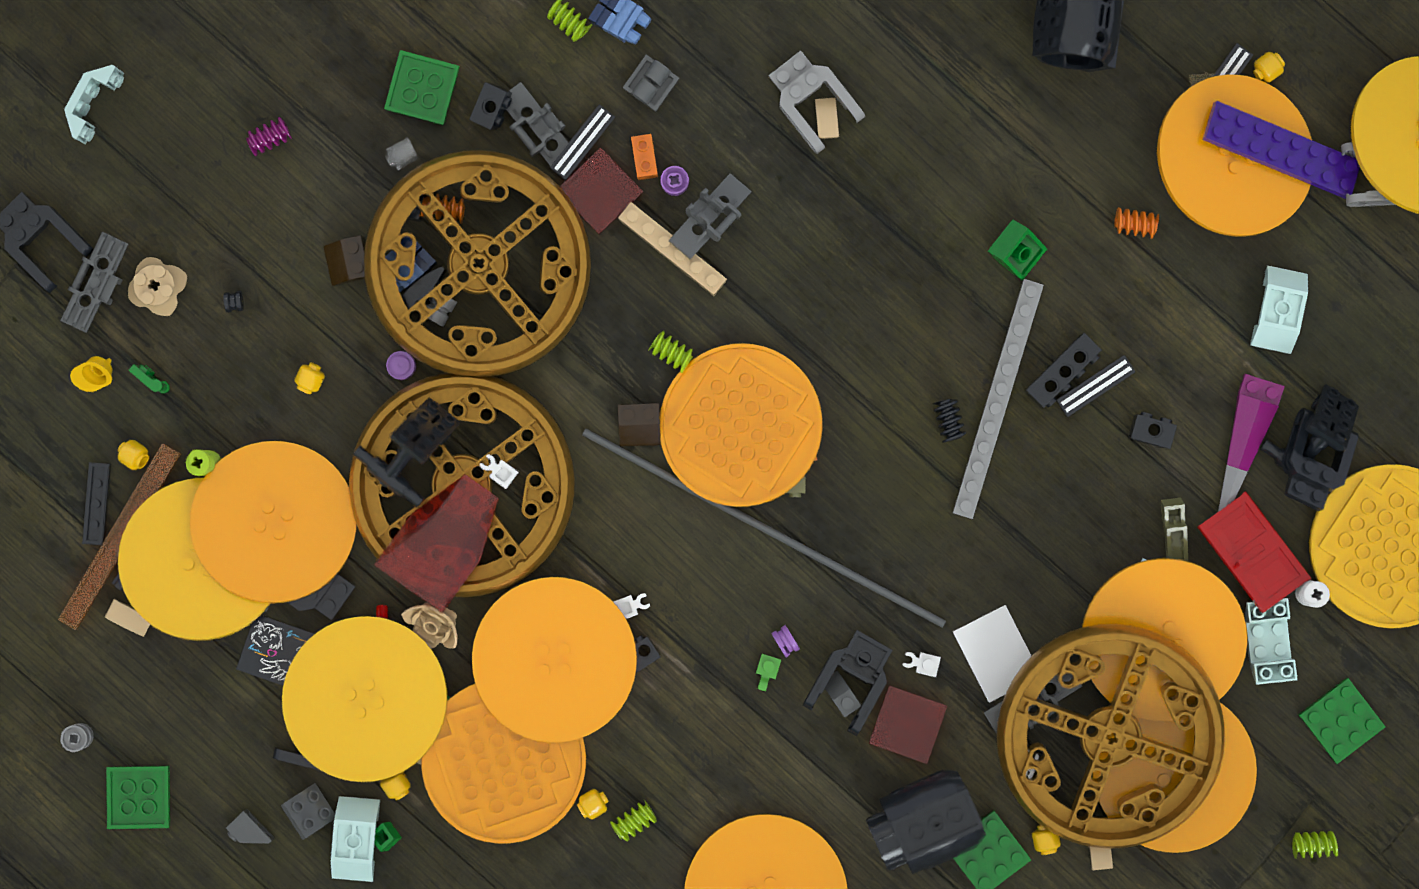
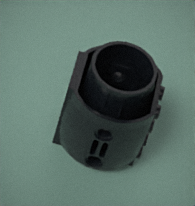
[1032,0,1124,72]
[866,770,986,875]

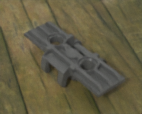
[506,82,568,177]
[669,174,752,259]
[60,232,129,333]
[984,673,1082,734]

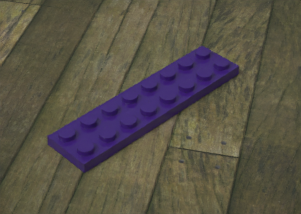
[1203,101,1360,199]

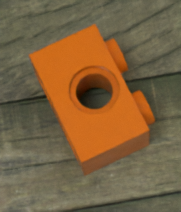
[631,134,658,180]

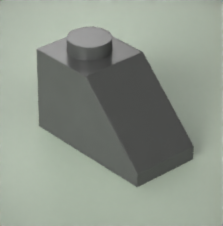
[825,671,861,717]
[226,809,275,844]

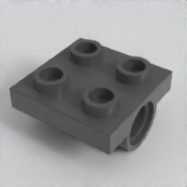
[623,55,680,112]
[280,783,335,840]

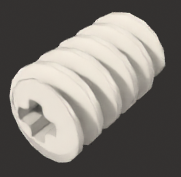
[1295,580,1330,608]

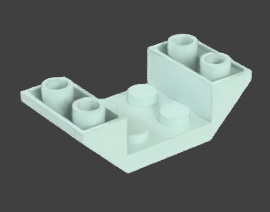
[64,65,124,145]
[1250,266,1308,354]
[1245,598,1297,685]
[331,796,380,882]

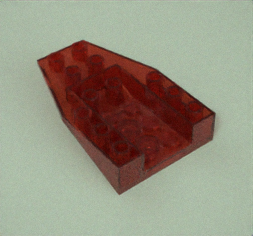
[374,474,499,612]

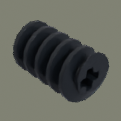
[932,399,966,443]

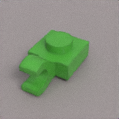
[756,654,781,691]

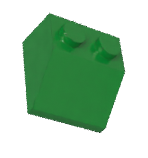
[988,219,1047,281]

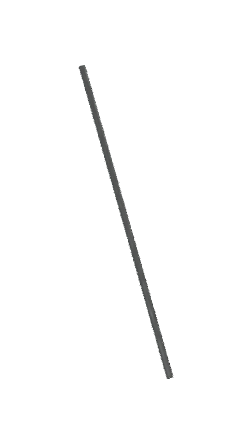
[582,429,946,628]

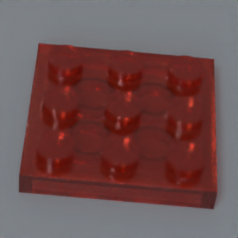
[560,148,643,234]
[869,685,947,764]

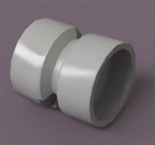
[426,294,457,327]
[60,723,94,752]

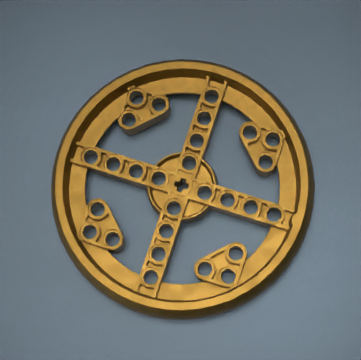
[364,150,591,377]
[349,373,575,597]
[997,624,1225,849]

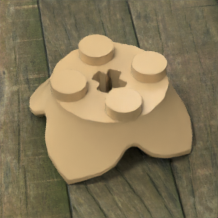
[128,257,187,316]
[401,599,457,649]

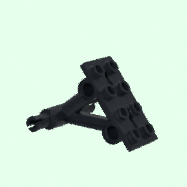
[1259,384,1359,494]
[352,397,460,508]

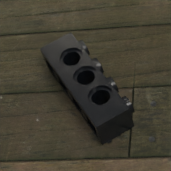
[1024,333,1101,408]

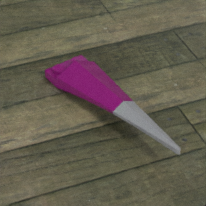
[1218,374,1285,512]

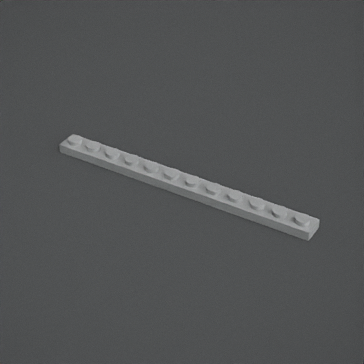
[952,279,1044,519]

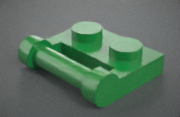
[128,364,170,393]

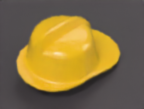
[70,356,113,392]

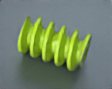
[547,0,592,42]
[648,331,693,373]
[186,450,221,476]
[610,800,657,842]
[1292,831,1338,858]

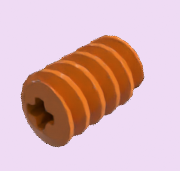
[421,194,465,224]
[1114,207,1159,239]

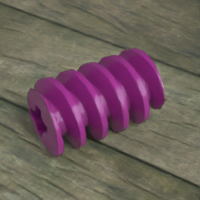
[246,117,293,157]

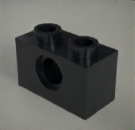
[469,82,512,130]
[1128,412,1177,449]

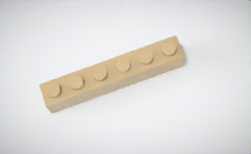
[618,202,727,296]

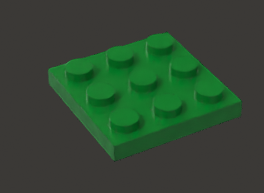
[384,50,460,126]
[1298,678,1385,764]
[106,766,170,829]
[953,810,1031,889]

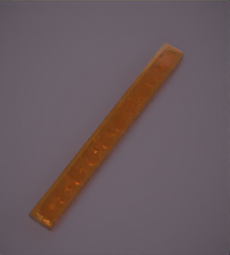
[58,443,181,630]

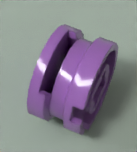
[661,166,689,196]
[386,351,416,380]
[771,625,800,657]

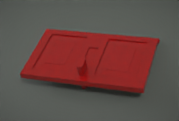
[1198,491,1311,613]

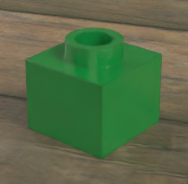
[375,822,402,852]

